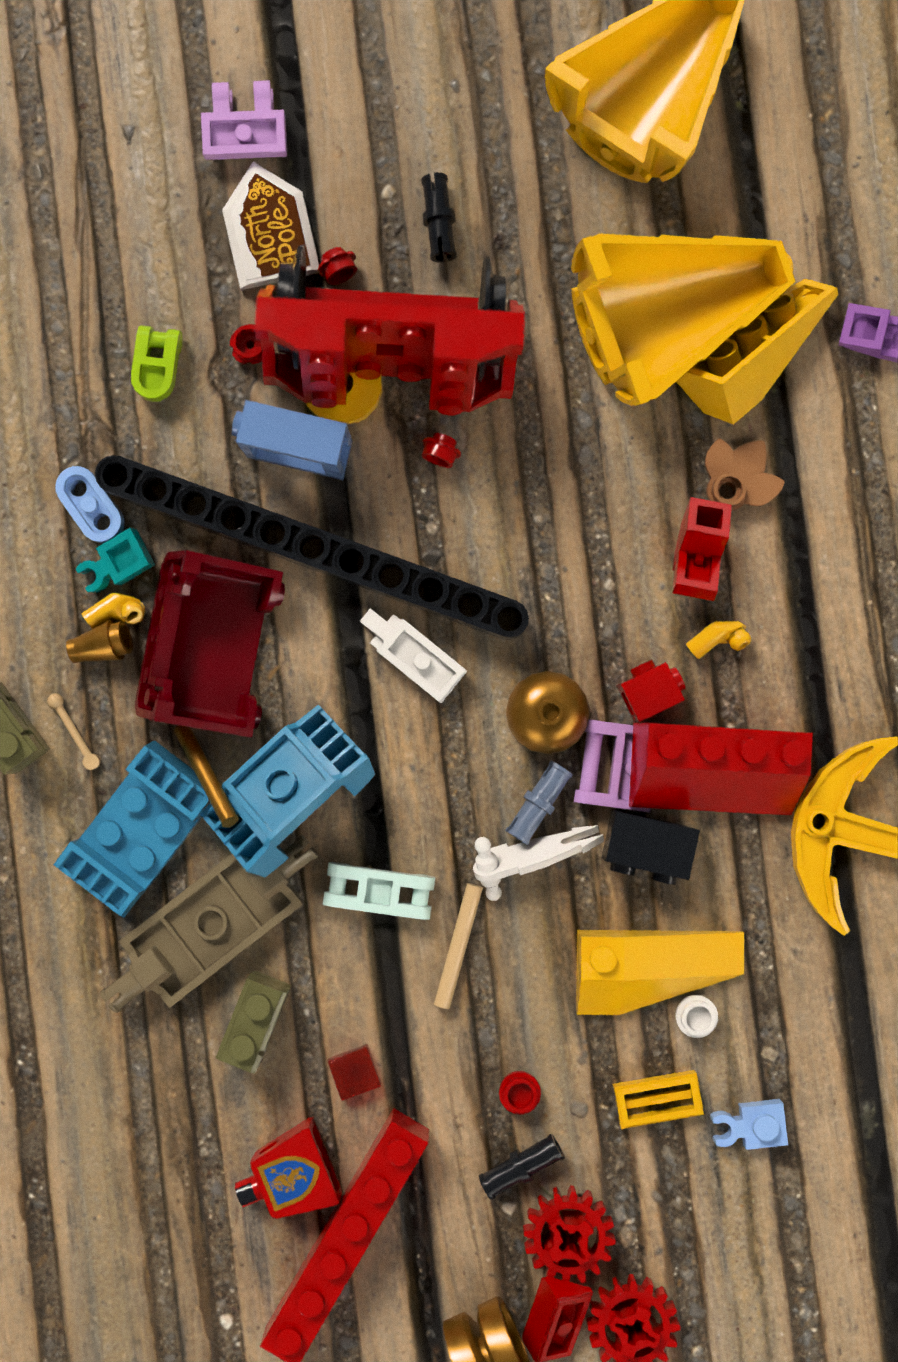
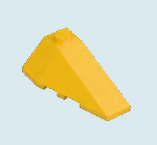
[676,279,838,425]
[576,930,744,1015]

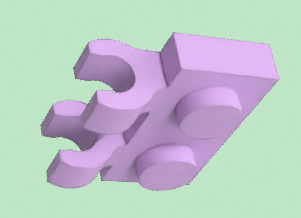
[201,80,287,160]

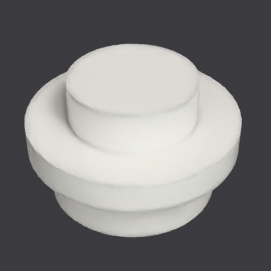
[675,995,718,1038]

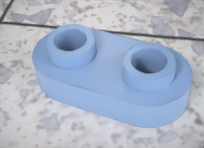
[55,466,124,544]

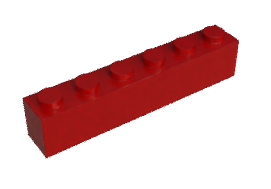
[260,1108,429,1362]

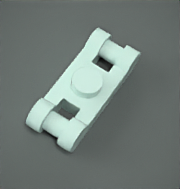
[323,862,436,920]

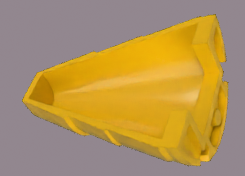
[545,0,744,183]
[571,233,796,406]

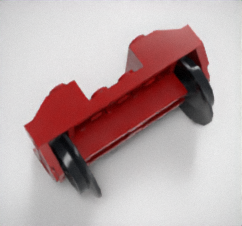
[254,245,525,416]

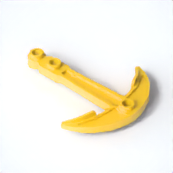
[791,737,898,936]

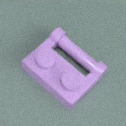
[574,720,650,812]

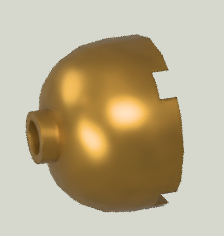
[506,671,590,754]

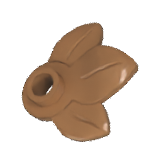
[705,438,785,512]

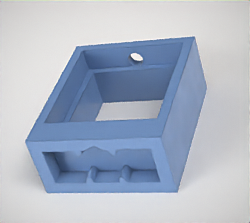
[232,400,353,480]

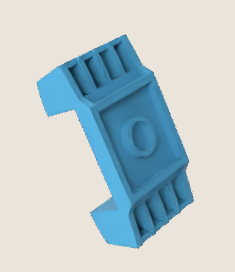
[200,705,375,877]
[54,740,210,918]

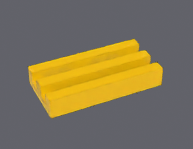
[613,1070,704,1129]

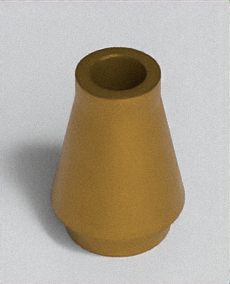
[66,620,133,664]

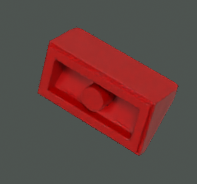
[522,1277,593,1362]

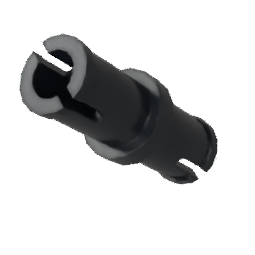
[421,172,457,263]
[479,1134,565,1200]

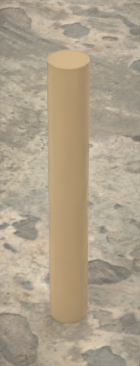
[434,883,483,1009]

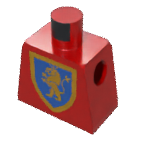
[235,1116,343,1219]

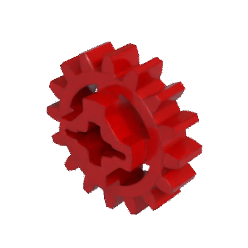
[523,1185,616,1283]
[586,1274,680,1362]

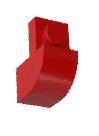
[672,497,732,601]

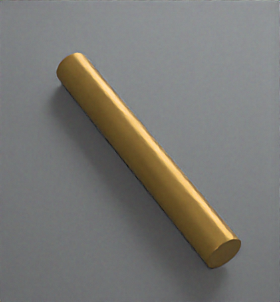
[174,725,238,828]

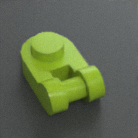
[131,325,183,402]

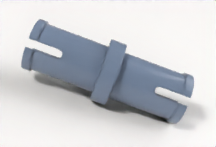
[505,761,573,845]

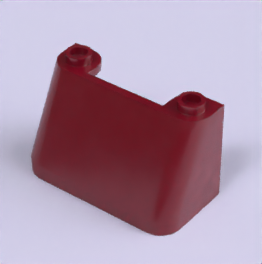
[135,550,285,738]

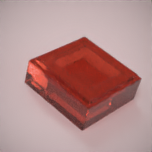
[327,1044,382,1101]

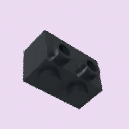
[601,809,700,885]

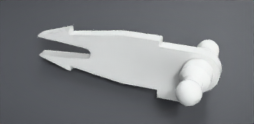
[473,825,604,901]

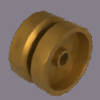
[443,1296,530,1362]

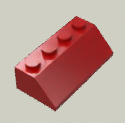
[629,723,813,815]

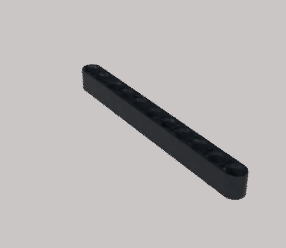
[95,455,529,640]

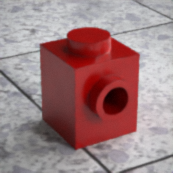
[616,659,686,723]

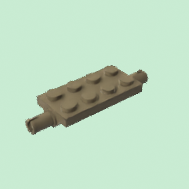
[100,835,319,1013]

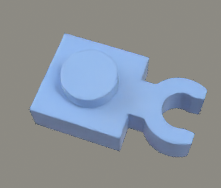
[710,1099,788,1150]

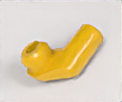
[81,593,145,629]
[686,621,751,659]

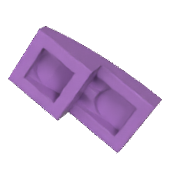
[839,303,898,363]

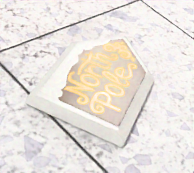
[222,161,320,291]

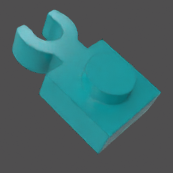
[76,528,155,593]

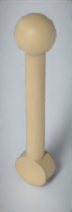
[47,693,101,770]

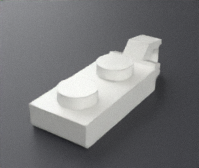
[360,608,467,703]

